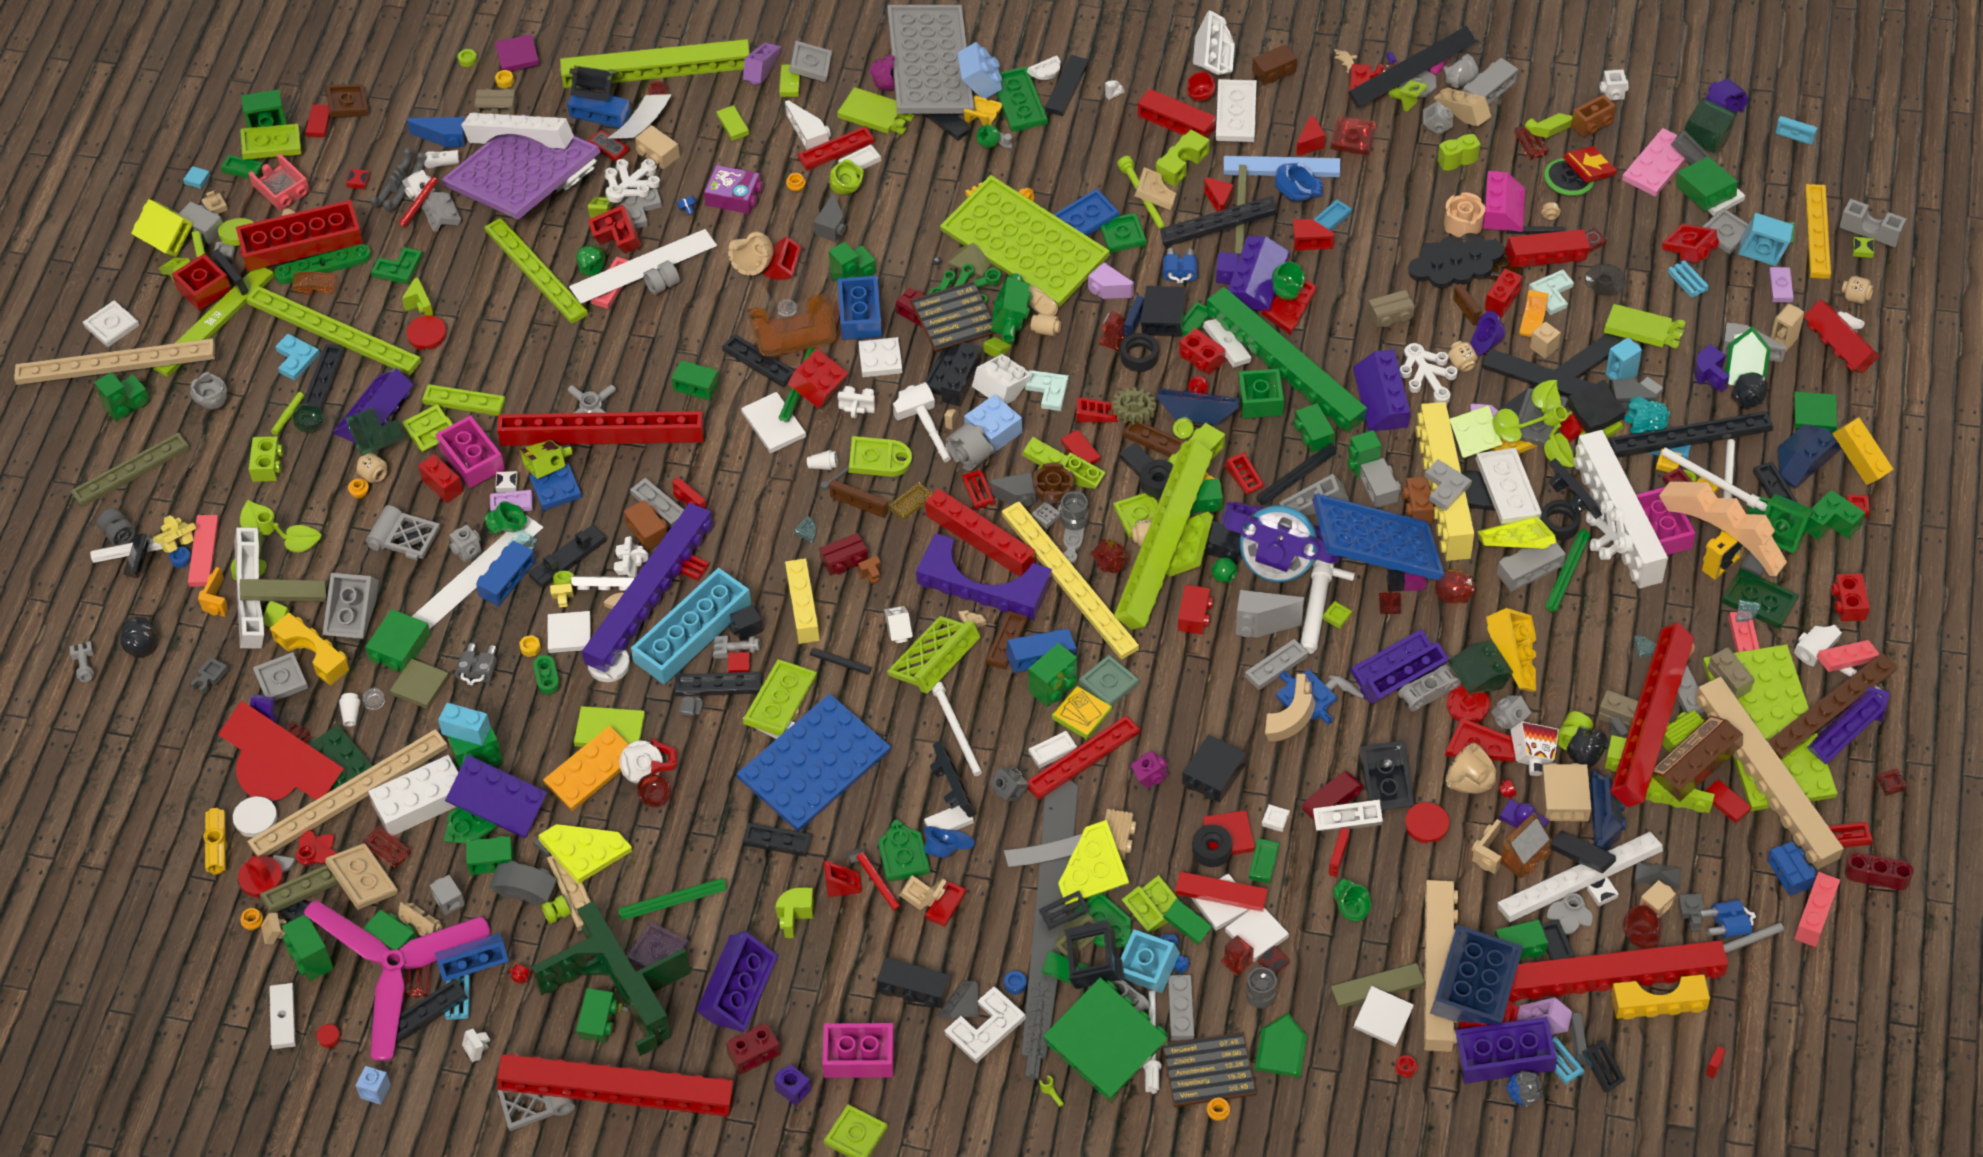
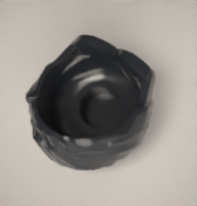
[1731,372,1768,410]
[120,616,157,658]
[1566,726,1609,767]

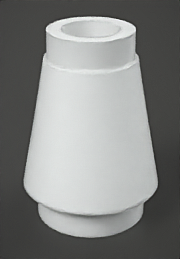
[807,450,838,470]
[339,693,361,727]

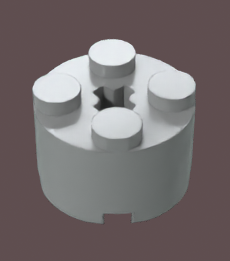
[946,423,994,471]

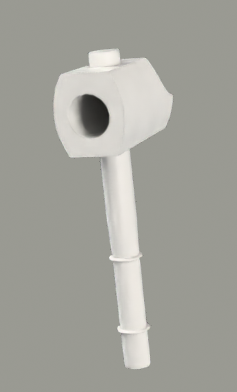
[893,382,951,462]
[1794,625,1880,689]

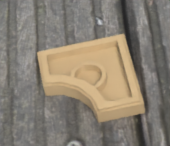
[1134,167,1176,210]

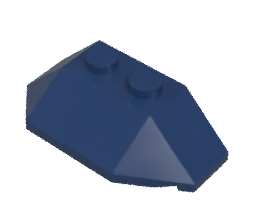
[1157,388,1241,426]
[1778,424,1842,489]
[1589,770,1626,851]

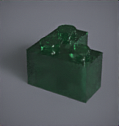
[345,407,406,456]

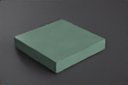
[1079,655,1139,706]

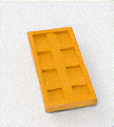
[543,726,629,812]

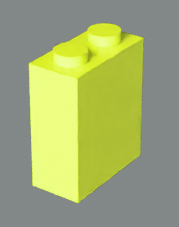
[131,199,194,257]

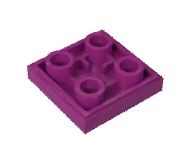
[495,34,539,71]

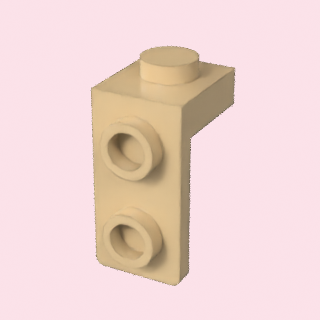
[1472,819,1502,874]
[899,875,946,910]

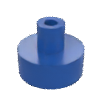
[676,196,697,215]

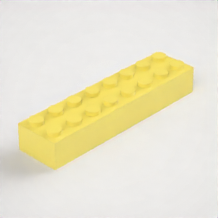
[1415,402,1474,561]

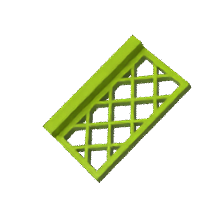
[887,616,981,693]

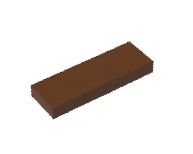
[1123,421,1185,457]
[829,479,888,518]
[986,611,1028,670]

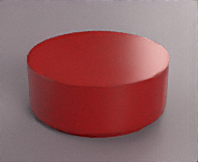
[316,1024,341,1048]

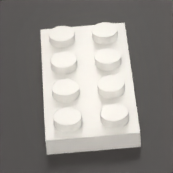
[1216,79,1256,142]
[1475,448,1542,524]

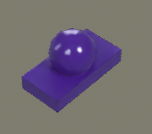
[1499,799,1549,831]

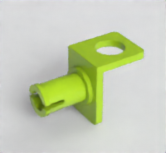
[1389,80,1427,112]

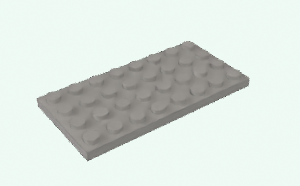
[887,5,974,114]

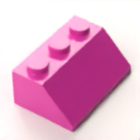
[1483,171,1525,232]

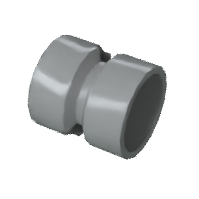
[643,260,680,295]

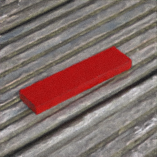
[797,126,875,171]
[1175,871,1268,912]

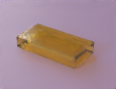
[889,482,933,521]

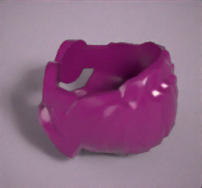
[869,55,895,91]

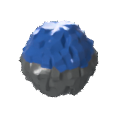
[1506,1070,1543,1108]

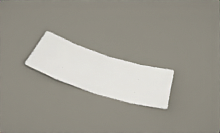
[608,94,671,139]

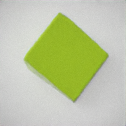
[983,337,1011,357]
[263,601,289,628]

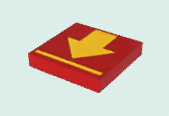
[1563,146,1617,183]

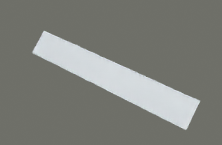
[569,229,717,303]
[412,515,544,629]

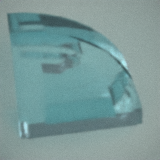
[795,516,816,543]
[1736,600,1761,622]
[1634,636,1656,658]

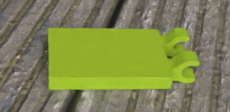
[837,87,915,134]
[1604,304,1686,348]

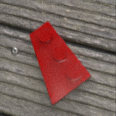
[1261,279,1317,335]
[1445,718,1516,762]

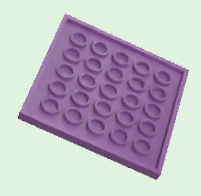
[441,114,600,220]

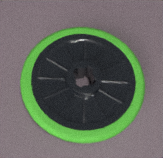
[1544,158,1594,196]

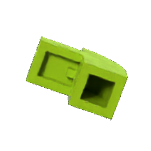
[776,888,814,938]

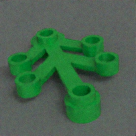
[929,264,1001,305]

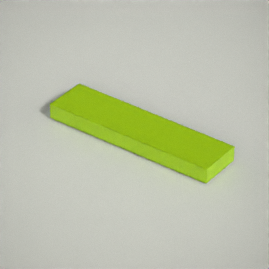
[422,384,506,416]

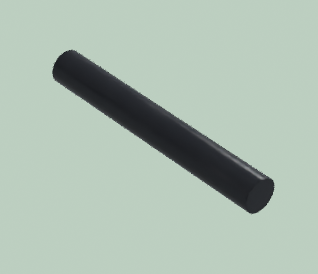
[1506,226,1566,234]
[810,648,872,675]

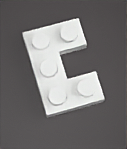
[944,987,1026,1063]

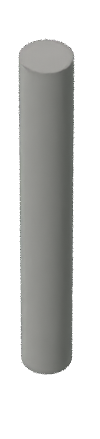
[1723,922,1784,953]

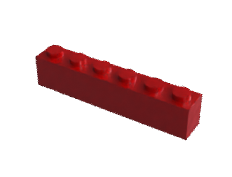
[925,488,1035,577]

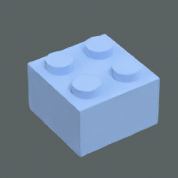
[958,42,1002,98]
[964,394,1022,454]

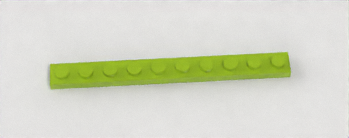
[246,286,421,376]

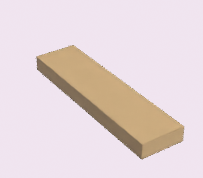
[547,856,590,931]

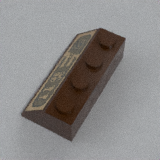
[1652,716,1743,802]

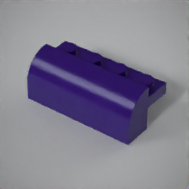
[1350,629,1449,704]

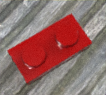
[672,477,707,509]

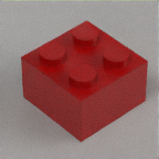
[172,254,231,311]
[788,349,849,409]

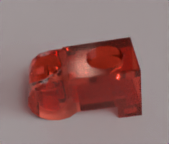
[1099,312,1124,350]

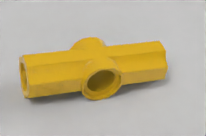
[203,808,228,874]

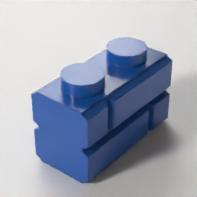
[1767,841,1816,896]

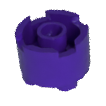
[1702,78,1749,124]

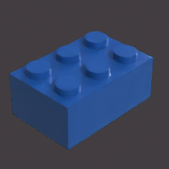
[838,276,882,340]

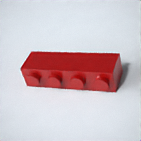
[1138,89,1216,139]
[1505,229,1591,268]
[1803,299,1880,373]

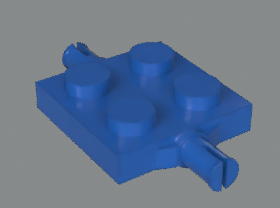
[1276,669,1337,725]

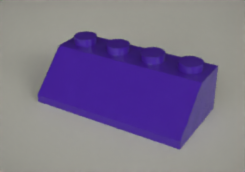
[1228,236,1290,310]
[1353,349,1410,432]
[333,368,413,445]
[445,755,547,838]
[696,931,778,1032]
[1456,1017,1557,1084]

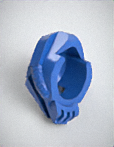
[1275,162,1323,203]

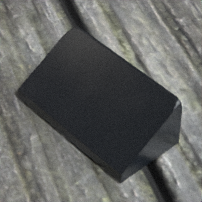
[124,533,150,578]

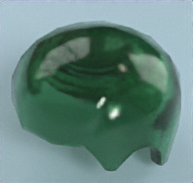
[292,404,324,433]

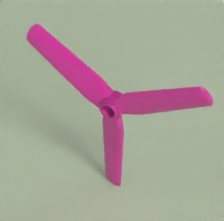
[304,901,490,1061]

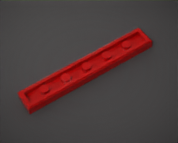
[1027,715,1140,800]

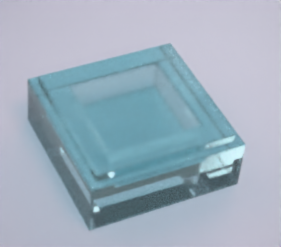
[508,530,537,550]

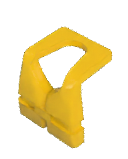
[963,96,1002,125]

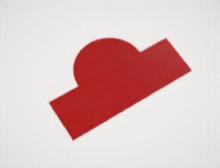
[218,701,344,801]

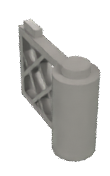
[366,505,441,560]
[498,1090,575,1131]

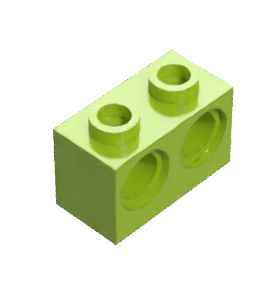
[249,436,283,482]

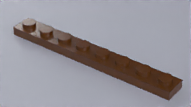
[1767,653,1898,760]

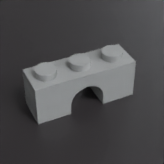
[1839,199,1907,248]

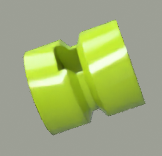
[1557,711,1594,751]

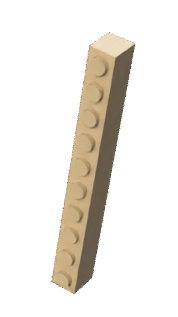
[1696,677,1844,870]

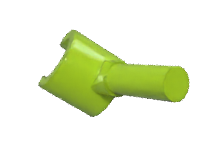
[1039,1075,1064,1107]

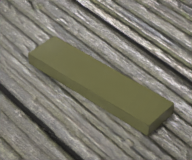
[239,579,326,602]
[260,865,339,913]
[1330,963,1425,1009]

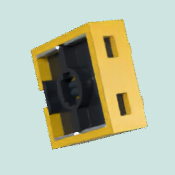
[1702,530,1744,580]

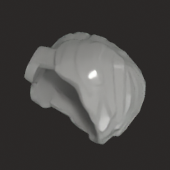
[1443,54,1479,88]
[190,372,227,410]

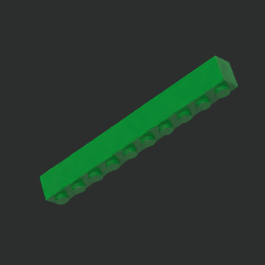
[1206,287,1367,433]

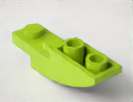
[1022,437,1106,489]

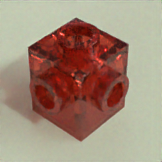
[1091,539,1129,574]

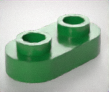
[533,655,559,694]

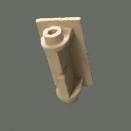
[397,902,443,936]

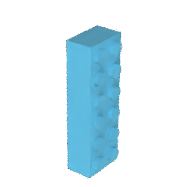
[631,568,751,685]

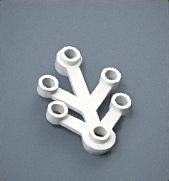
[605,159,660,203]
[1400,343,1458,405]
[1586,500,1633,560]

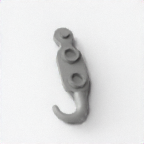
[1058,504,1085,564]

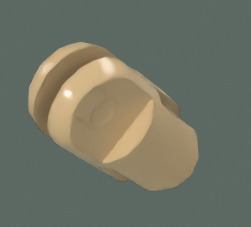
[1027,286,1058,316]

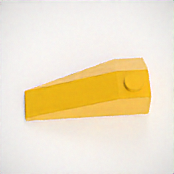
[1486,608,1536,692]

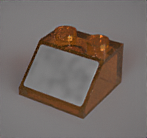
[1501,812,1552,879]

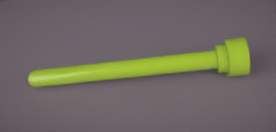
[1117,156,1165,229]

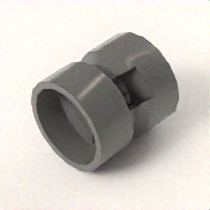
[1061,491,1088,530]
[97,508,135,546]
[1246,967,1277,1009]

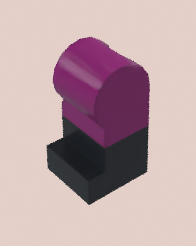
[1387,569,1427,592]

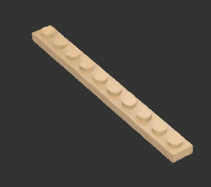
[14,339,215,385]
[247,729,448,856]

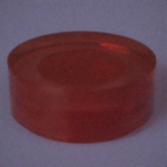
[648,81,667,95]

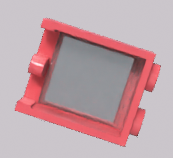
[249,154,310,211]

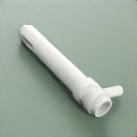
[1300,559,1355,654]

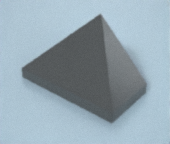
[1634,862,1682,889]
[937,981,979,1018]

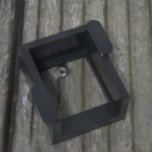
[569,65,616,101]
[1064,920,1124,989]

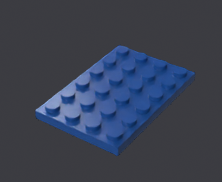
[1312,494,1445,581]
[737,693,891,832]

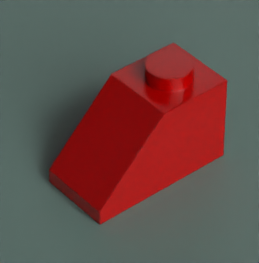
[1292,219,1334,251]

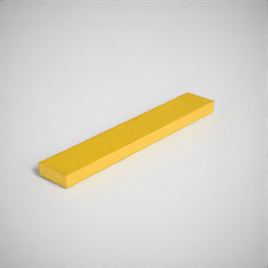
[1805,184,1831,279]

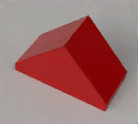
[1296,115,1326,156]
[1204,177,1233,212]
[823,860,862,897]

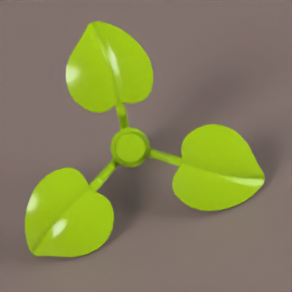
[1493,380,1574,468]
[231,500,321,580]

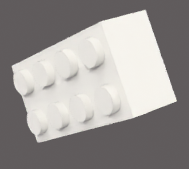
[368,755,458,838]

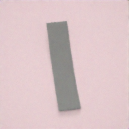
[1004,834,1082,867]

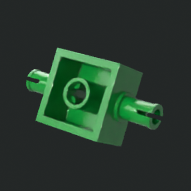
[990,273,1031,343]

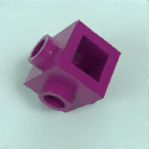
[1130,751,1169,789]

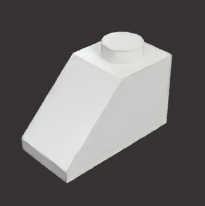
[884,606,912,643]

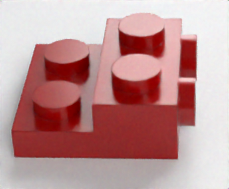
[1662,224,1719,263]

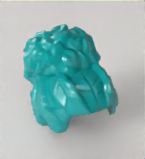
[1624,397,1670,434]

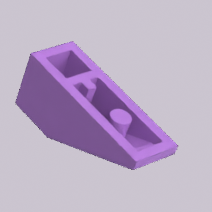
[743,42,782,84]

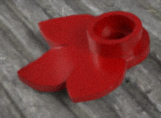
[296,830,337,865]

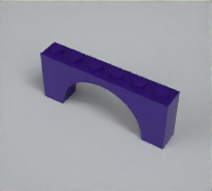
[916,533,1052,620]

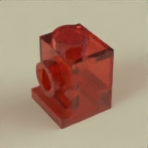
[1221,935,1254,976]

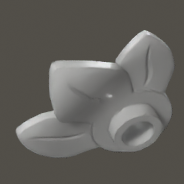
[1547,893,1593,935]

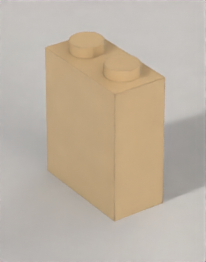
[1541,763,1591,821]

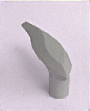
[999,131,1012,148]
[1325,675,1364,698]

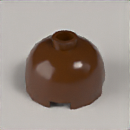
[1032,462,1074,504]

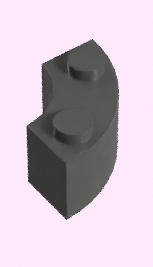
[489,861,557,906]

